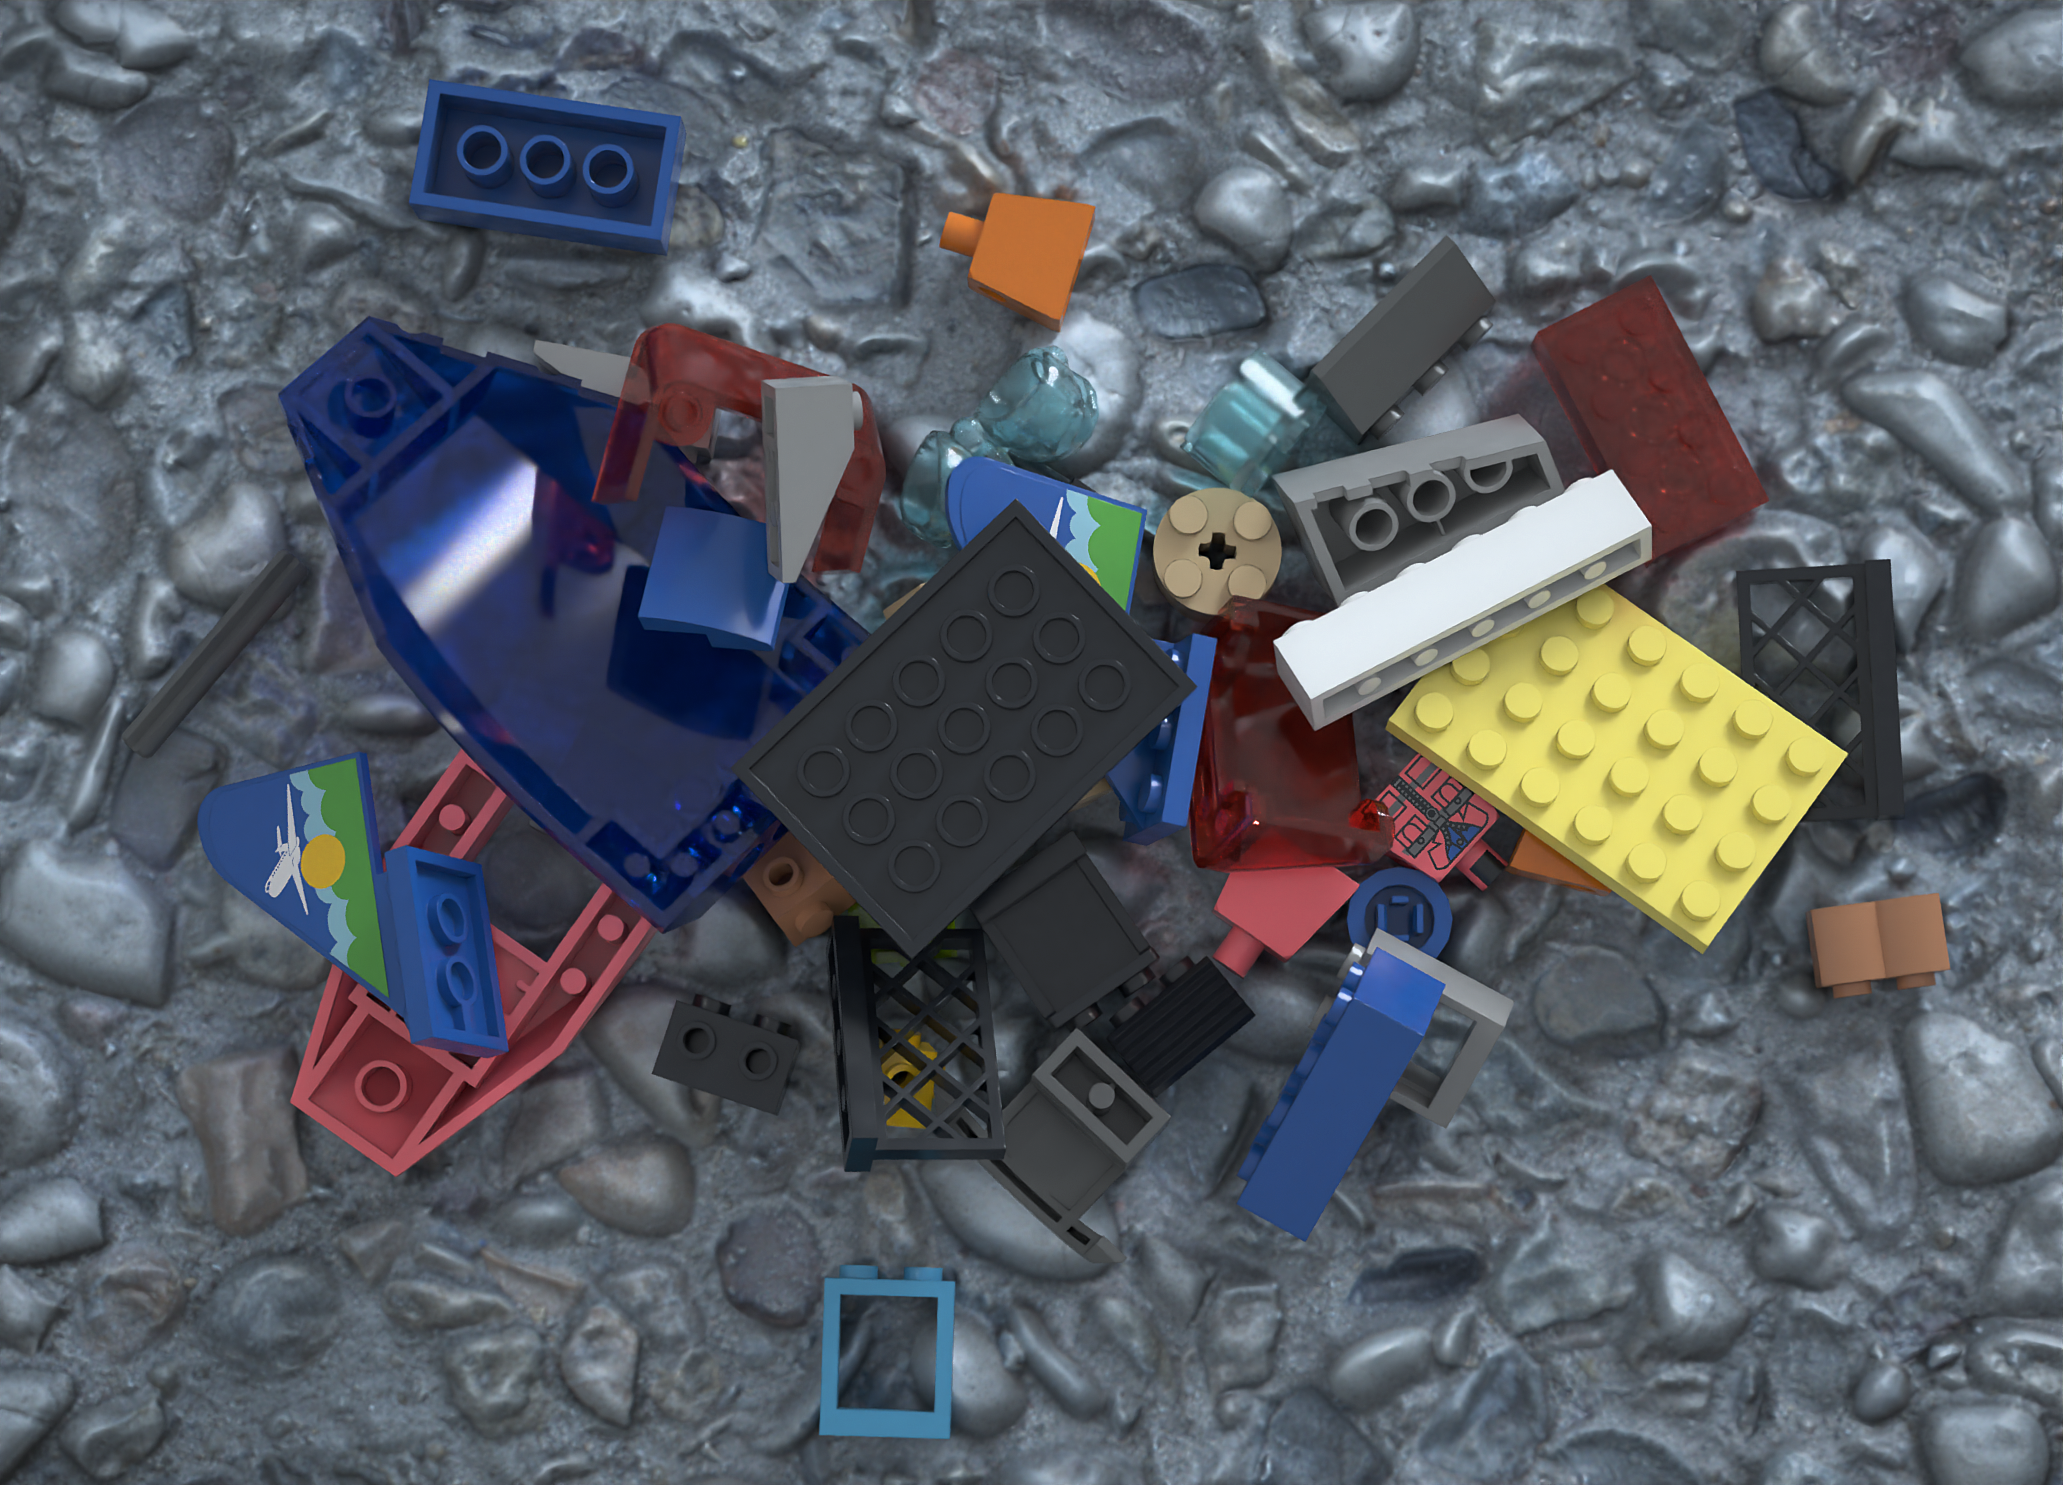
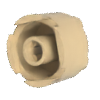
[1152,488,1282,625]

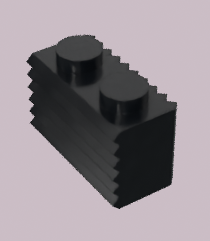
[1106,955,1256,1099]

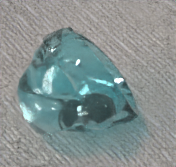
[973,345,1099,463]
[900,416,1015,549]

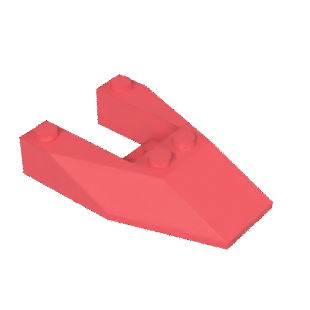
[290,746,680,1177]

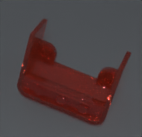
[591,323,886,575]

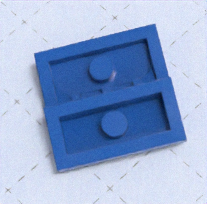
[638,506,790,652]

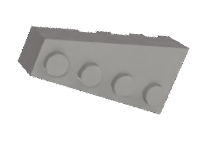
[1271,414,1565,608]

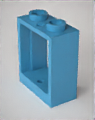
[819,1265,956,1439]

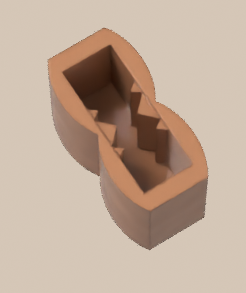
[1805,893,1950,999]

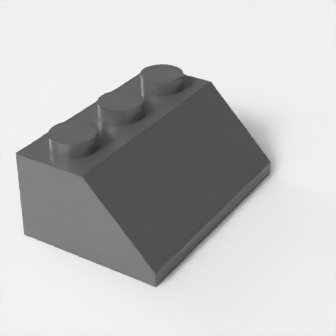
[1304,235,1496,445]

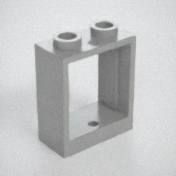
[1308,928,1514,1129]

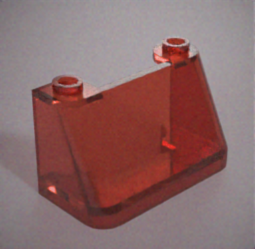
[1189,595,1395,873]

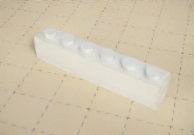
[1273,469,1652,731]

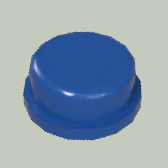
[1346,867,1453,958]

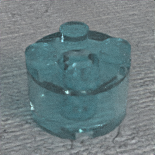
[1180,348,1328,499]

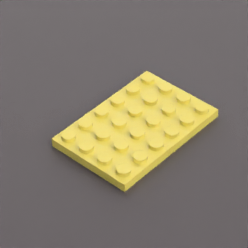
[1385,584,1848,954]

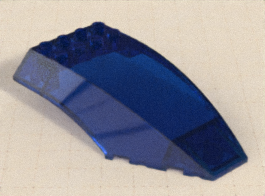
[278,316,872,934]

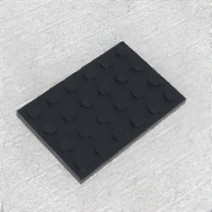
[730,498,1198,960]

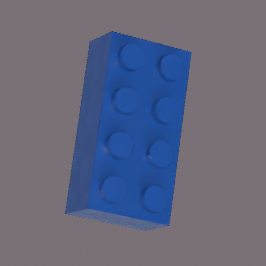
[409,79,687,256]
[1236,947,1446,1242]

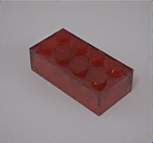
[1530,275,1770,568]

